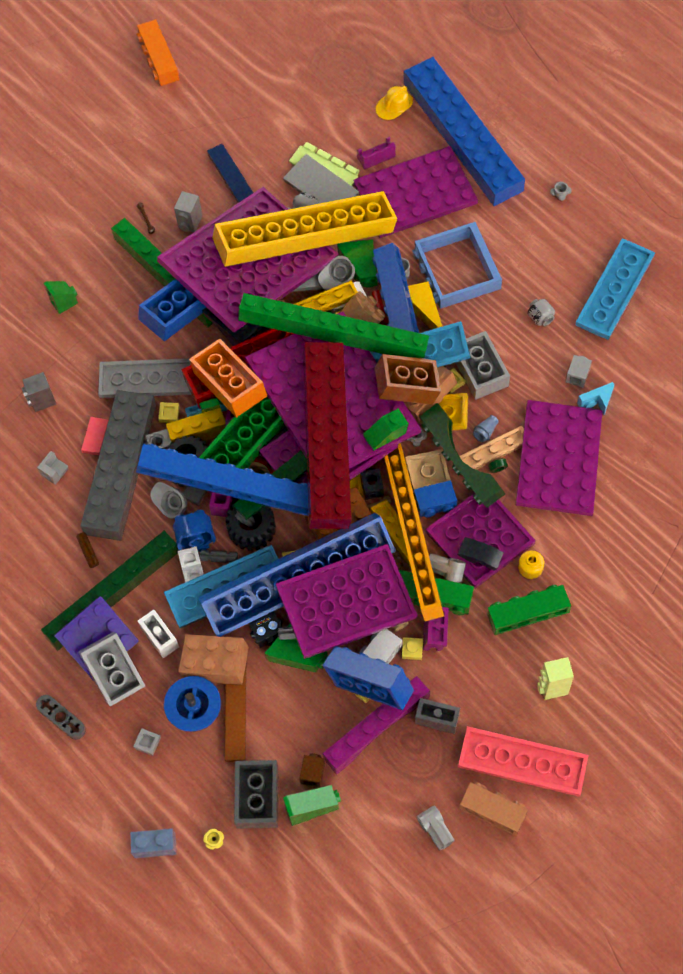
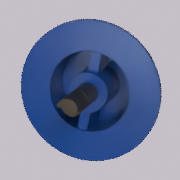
[164,676,221,732]

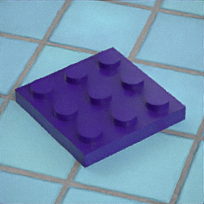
[54,596,139,681]

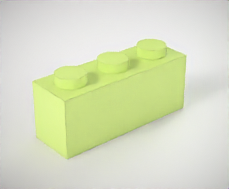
[537,657,574,700]

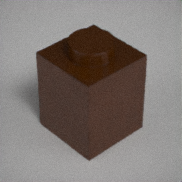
[299,753,325,787]

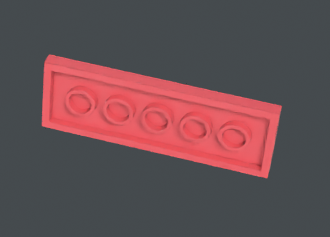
[458,726,589,797]

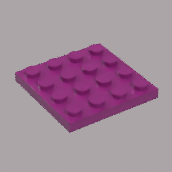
[426,493,536,589]

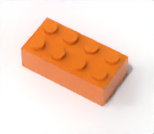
[189,339,267,418]

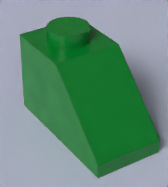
[43,281,78,314]
[363,408,409,451]

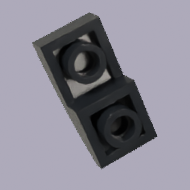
[457,537,504,571]

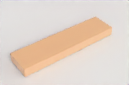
[460,426,524,470]

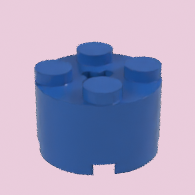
[173,510,216,552]

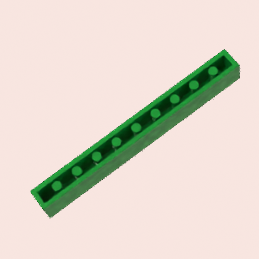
[239,293,429,359]

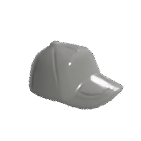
[318,256,355,290]
[150,482,187,518]

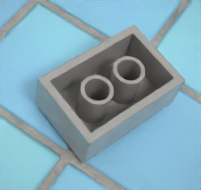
[455,331,510,400]
[78,632,145,706]

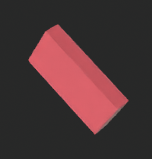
[81,417,109,456]

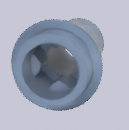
[473,415,499,442]

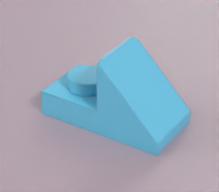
[577,382,614,415]

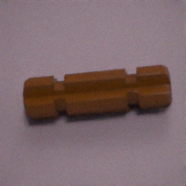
[76,532,99,568]

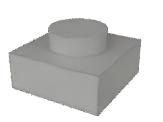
[133,728,161,756]

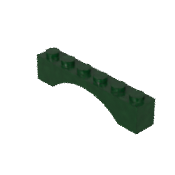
[420,403,506,508]

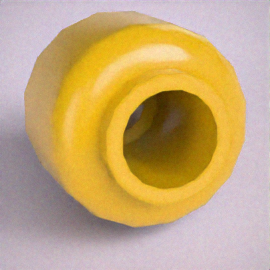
[518,550,545,579]

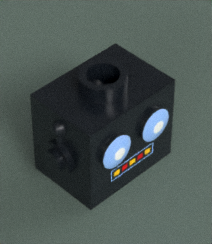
[249,611,283,648]

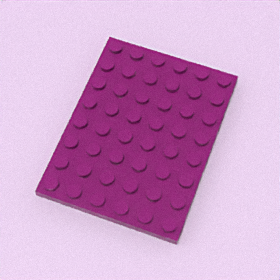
[157,187,339,332]
[245,311,421,468]

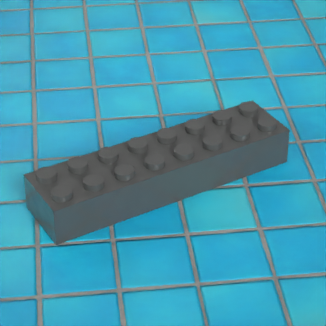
[80,390,156,541]

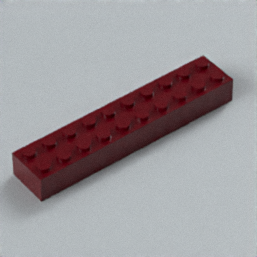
[303,342,352,529]

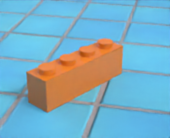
[136,19,180,86]

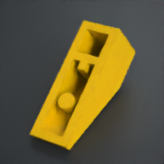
[408,281,443,330]

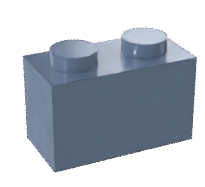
[130,828,176,858]

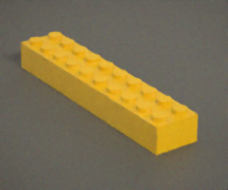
[212,191,397,267]

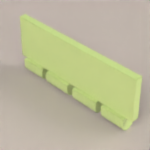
[289,142,359,187]

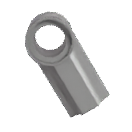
[429,554,466,582]
[416,805,455,851]

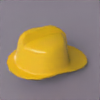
[375,86,413,120]

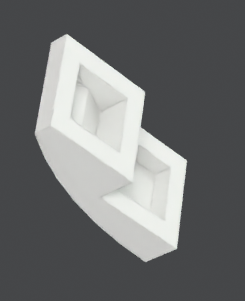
[178,547,204,582]

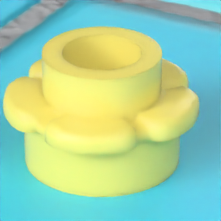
[203,829,224,850]

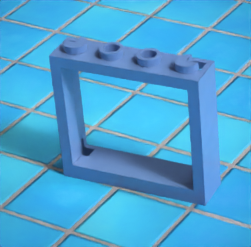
[413,222,502,309]

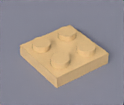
[405,449,450,493]

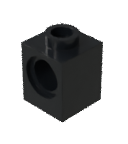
[360,468,384,500]

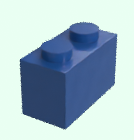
[414,480,457,518]

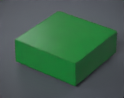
[200,398,220,413]

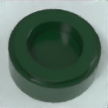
[488,458,508,473]

